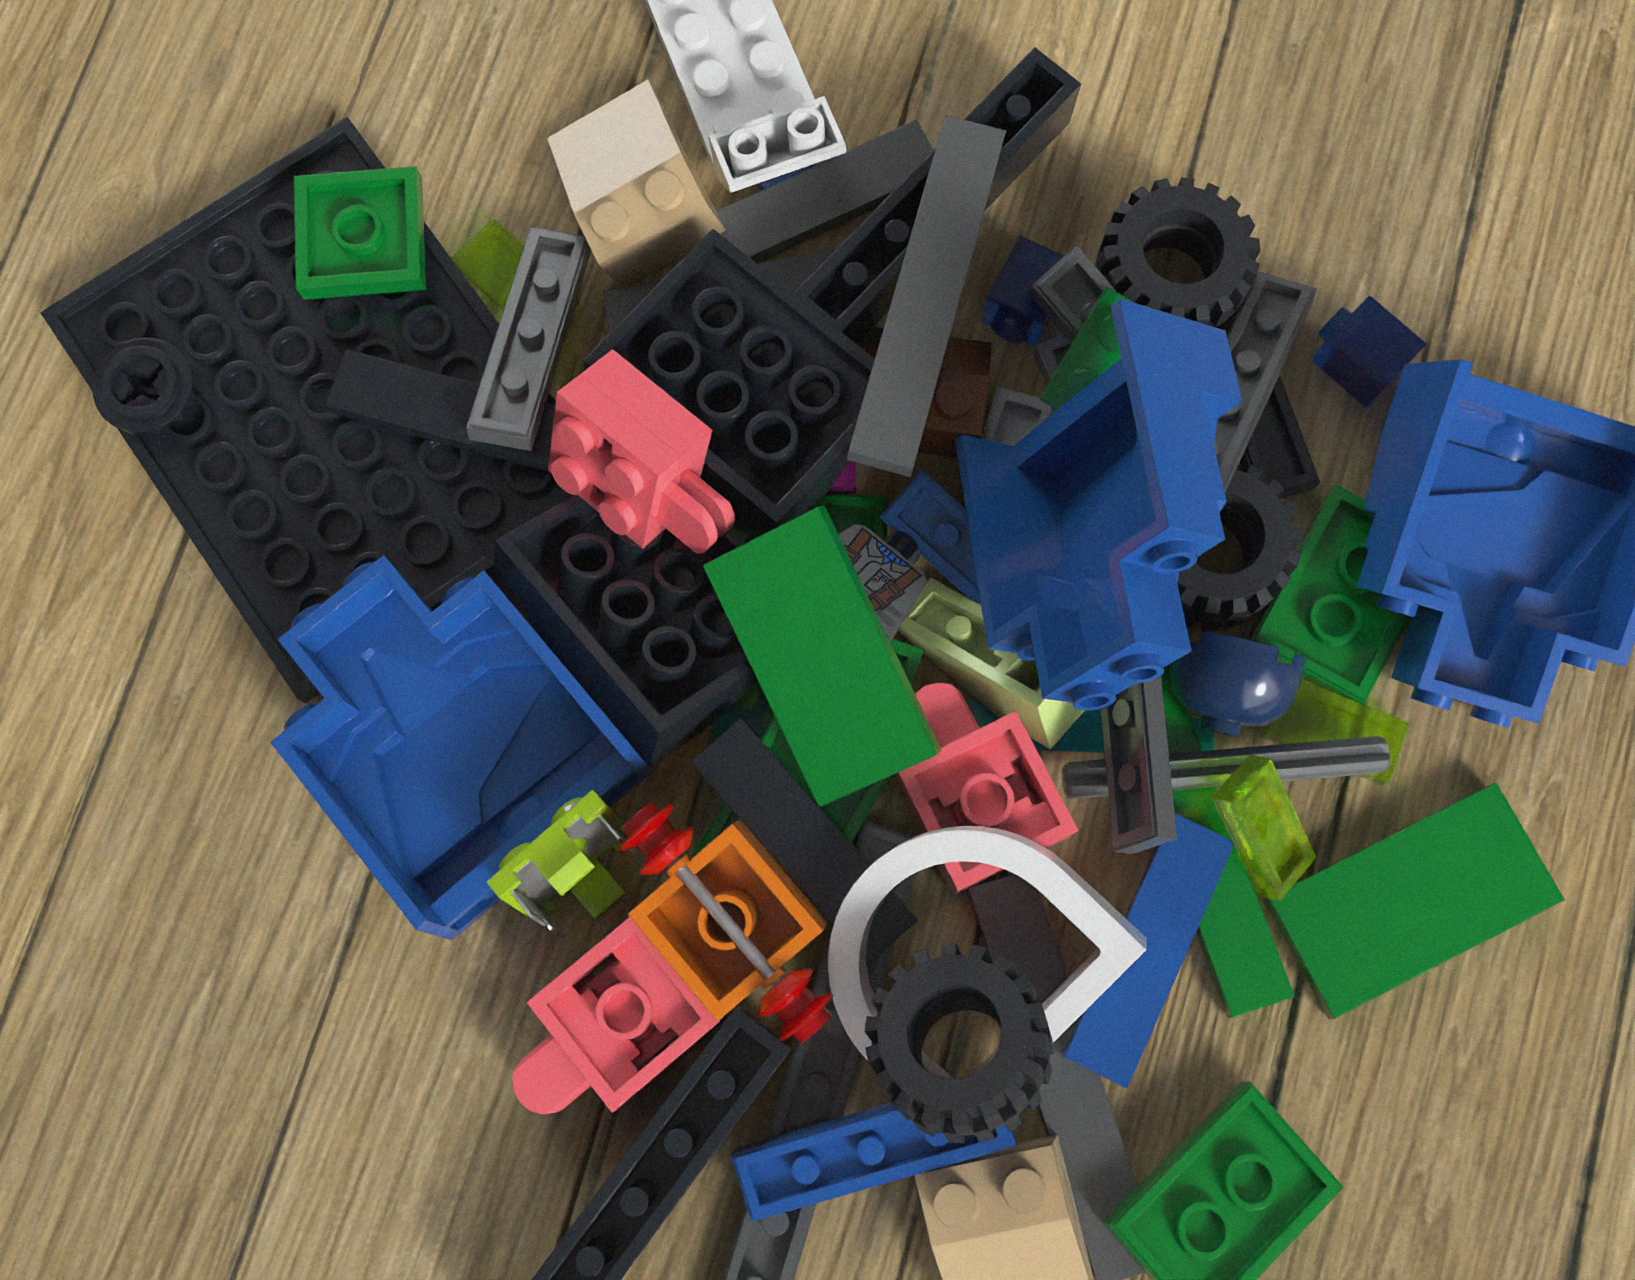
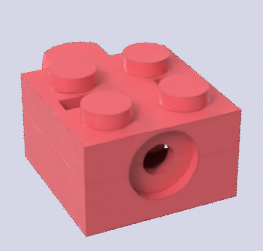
[548,349,735,554]
[894,683,1079,896]
[512,917,726,1115]

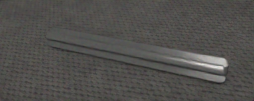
[1062,736,1390,799]

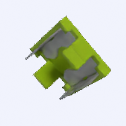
[487,789,644,939]

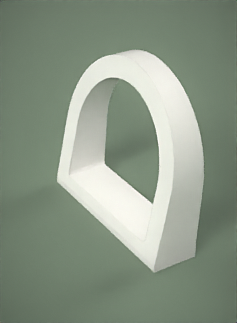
[828,826,1147,1079]

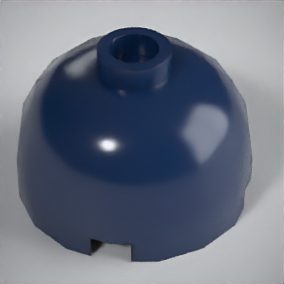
[1168,629,1307,738]

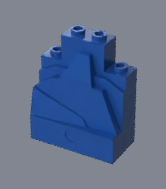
[955,299,1242,711]
[1356,359,1635,728]
[270,555,652,940]

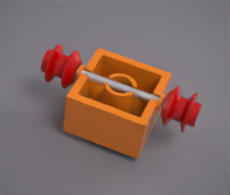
[619,802,834,1043]

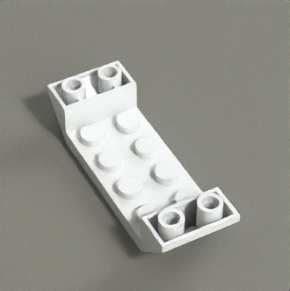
[644,0,846,193]

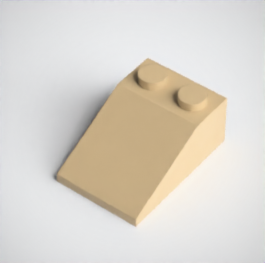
[547,79,726,288]
[915,1135,1094,1280]

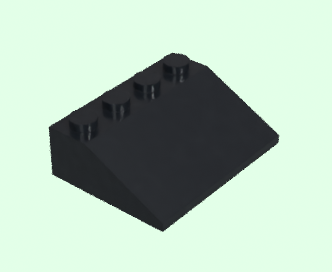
[583,229,875,534]
[493,494,758,767]

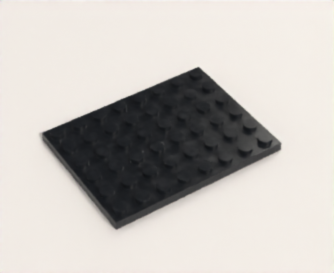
[40,117,573,704]

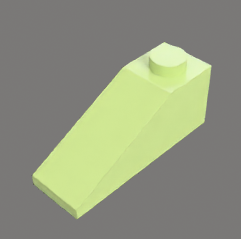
[898,578,1085,750]

